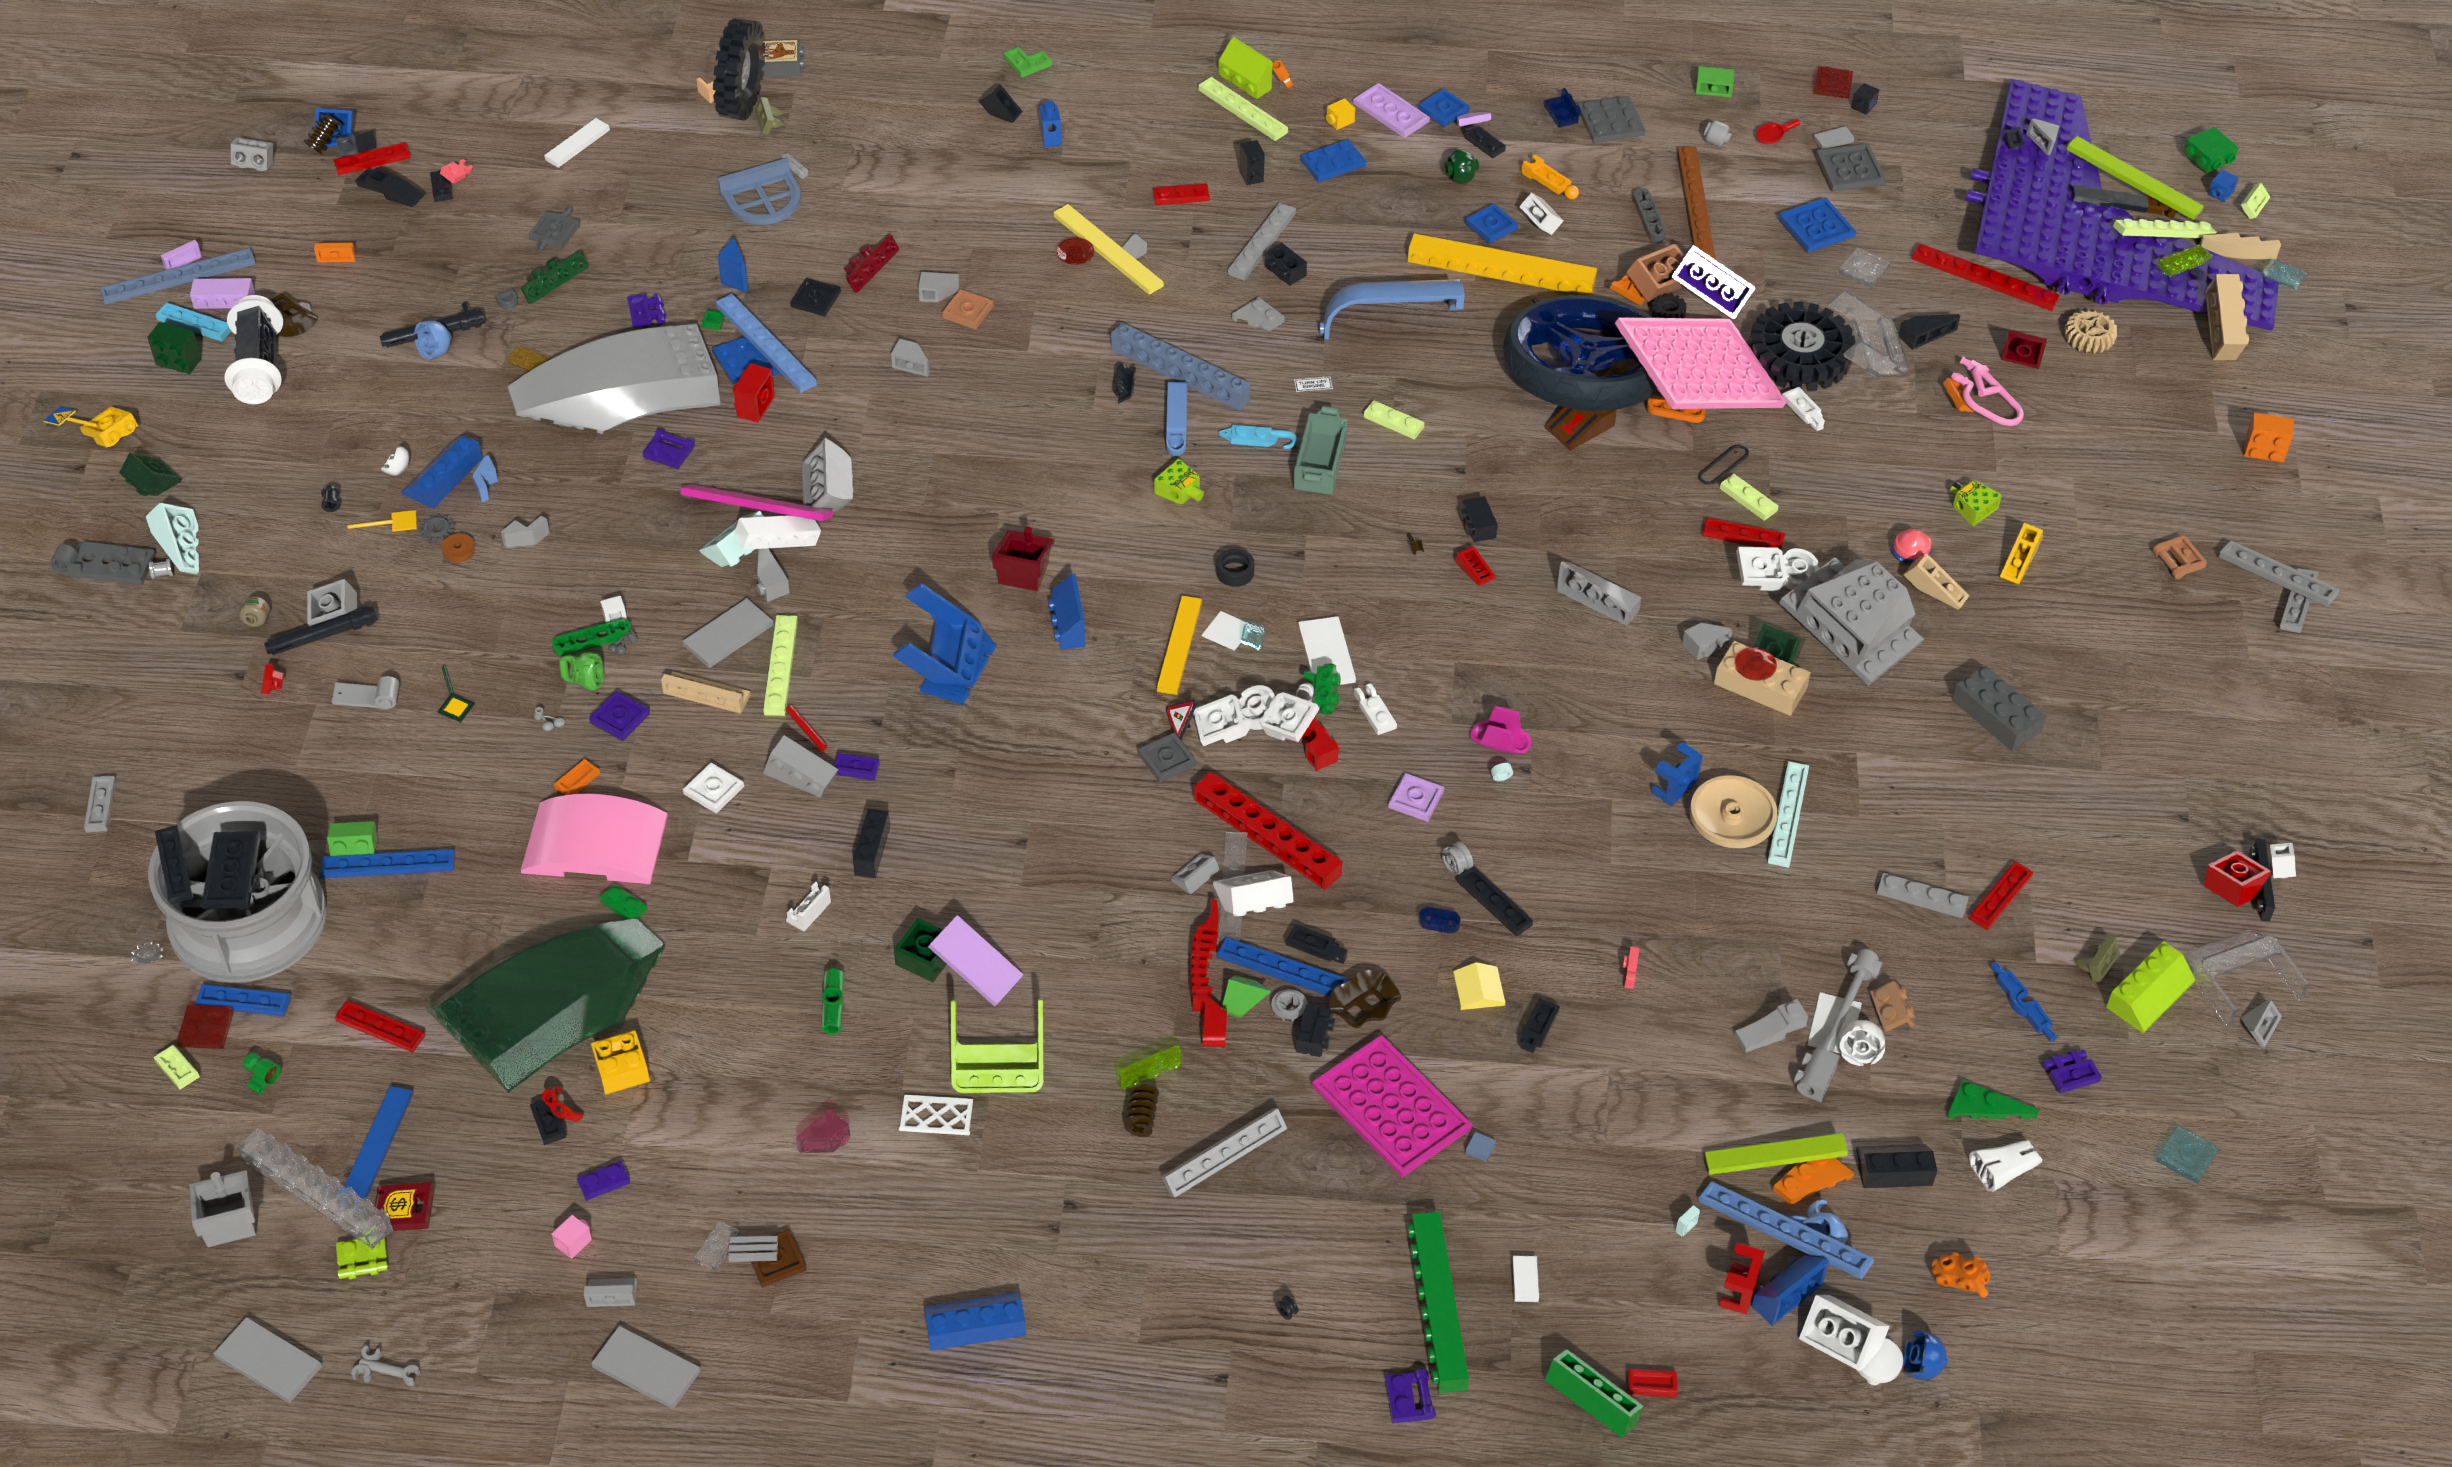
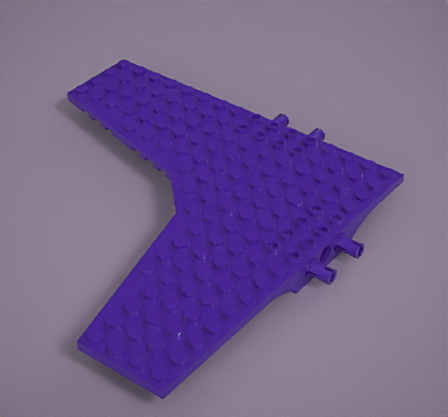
[1965,79,2279,331]

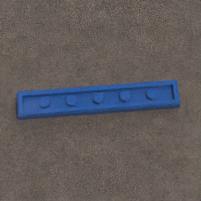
[320,849,455,879]
[1217,937,1349,997]
[338,1086,413,1210]

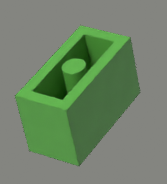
[1696,66,1734,97]
[327,821,378,856]

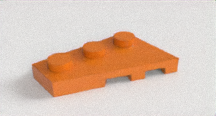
[1772,1158,1854,1205]

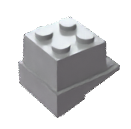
[189,1170,256,1247]

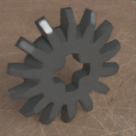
[418,515,455,543]

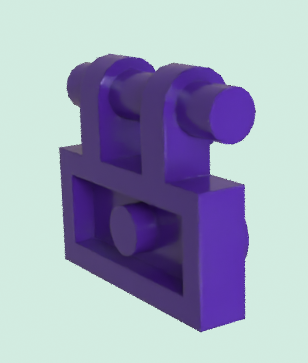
[627,294,666,328]
[2042,1049,2102,1094]

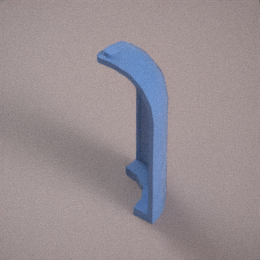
[1319,279,1465,340]

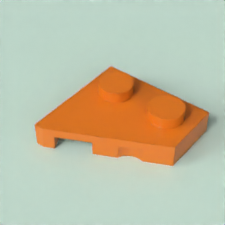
[1609,275,1645,306]

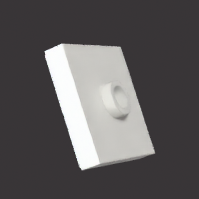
[683,763,744,814]

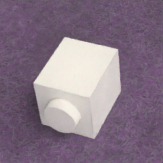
[2270,843,2296,878]

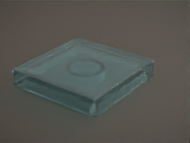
[2262,258,2308,290]
[2156,1125,2220,1184]

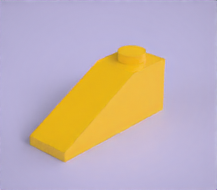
[2000,523,2043,585]

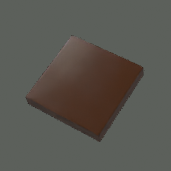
[746,1229,807,1288]

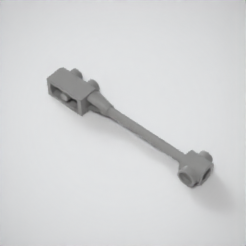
[1794,949,1883,1102]

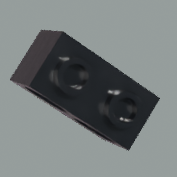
[1265,243,1307,286]

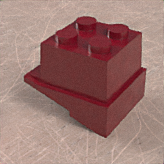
[992,527,1055,591]

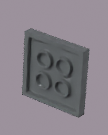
[1577,96,1646,143]
[1816,143,1886,191]

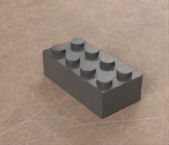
[1952,665,2046,751]

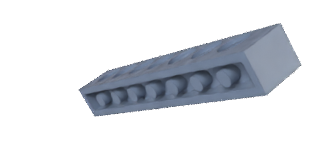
[1111,323,1251,411]

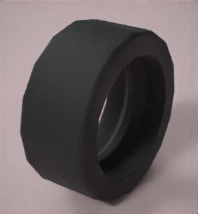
[1216,549,1255,587]

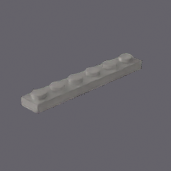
[1228,203,1296,281]
[2219,541,2339,607]
[1161,1108,1287,1198]

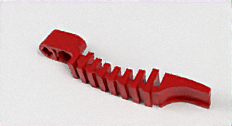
[1191,900,1227,1048]

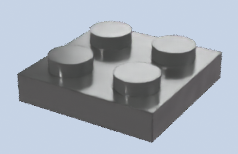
[1138,732,1196,783]

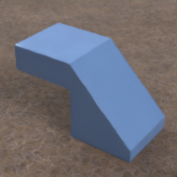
[472,455,498,502]

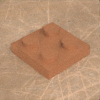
[942,289,994,330]

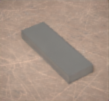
[84,776,116,832]

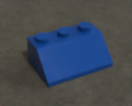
[1048,574,1085,650]
[1752,1255,1829,1326]

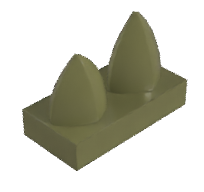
[755,97,784,135]
[2075,936,2120,983]

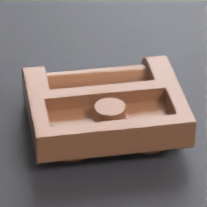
[2153,535,2207,580]

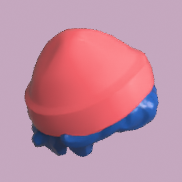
[1891,529,1932,563]

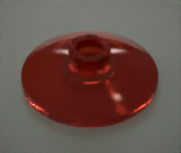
[1057,238,1094,265]
[1735,647,1777,681]

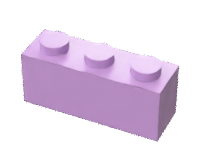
[190,278,255,309]

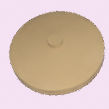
[1690,775,1777,848]

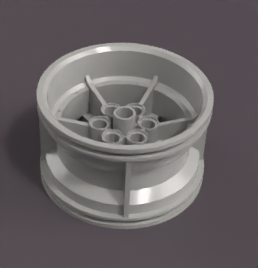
[148,801,327,983]

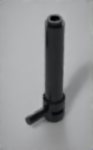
[379,302,485,348]
[264,599,378,655]

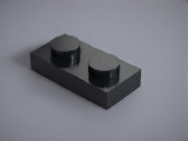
[430,171,453,202]
[530,1097,567,1145]

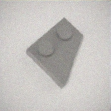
[1232,297,1285,331]

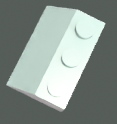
[699,511,764,567]

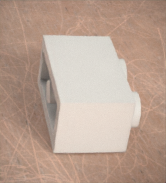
[1520,193,1563,235]

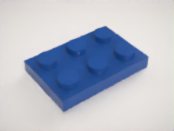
[1300,139,1366,182]

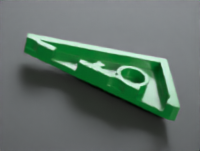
[1947,1080,2039,1119]

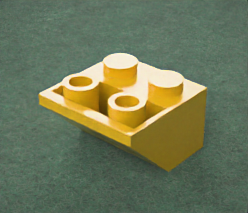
[591,1031,650,1095]

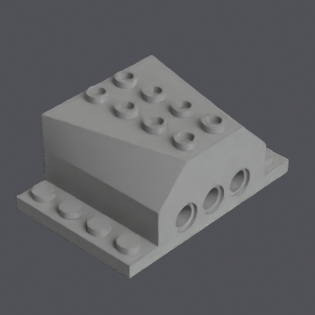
[1779,557,1924,686]

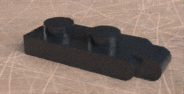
[1461,124,1506,159]
[1520,998,1560,1053]

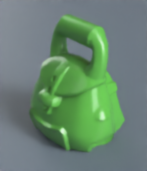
[559,652,604,691]

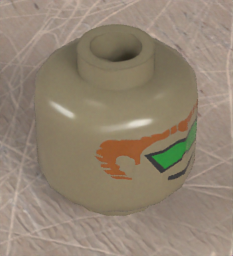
[239,596,270,627]

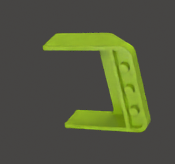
[951,998,1044,1093]

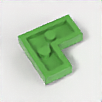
[1003,47,1052,78]

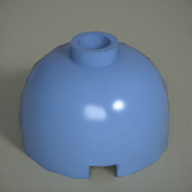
[414,321,451,360]

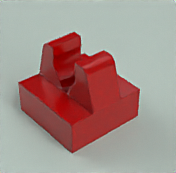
[261,664,284,694]

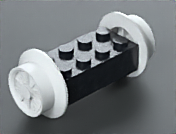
[225,295,283,404]

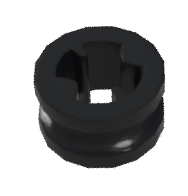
[1275,1295,1299,1320]

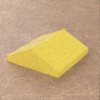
[1453,962,1505,1010]

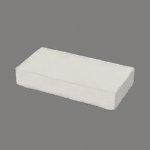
[1512,1256,1539,1302]

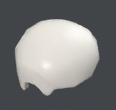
[381,446,409,476]

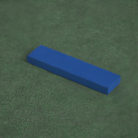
[195,984,291,1016]

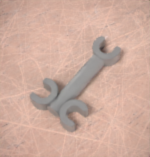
[351,1345,420,1386]

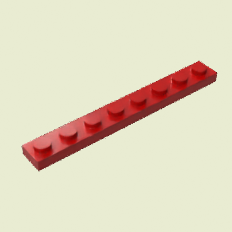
[1912,243,2060,311]

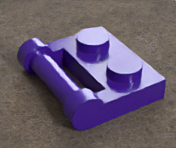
[643,429,695,469]
[1385,1369,1436,1424]

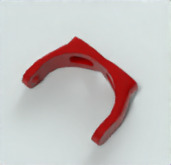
[542,1086,583,1122]

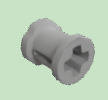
[149,558,174,579]

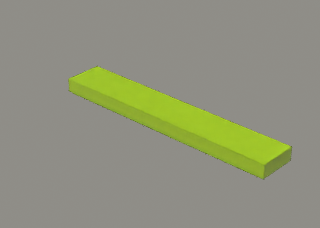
[1705,1133,1848,1175]

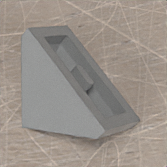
[2240,1000,2282,1048]

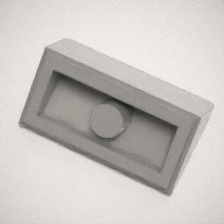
[1171,854,1220,894]

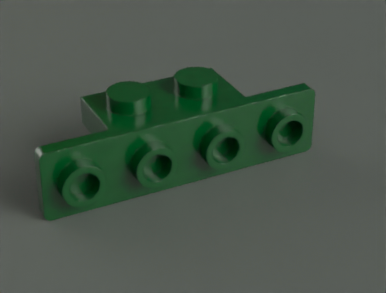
[521,251,589,304]

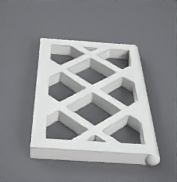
[899,1095,973,1135]

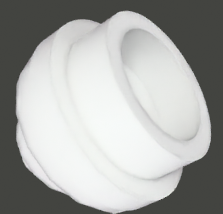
[1296,683,1315,702]

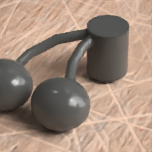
[608,630,638,655]

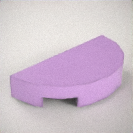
[1457,112,1491,126]

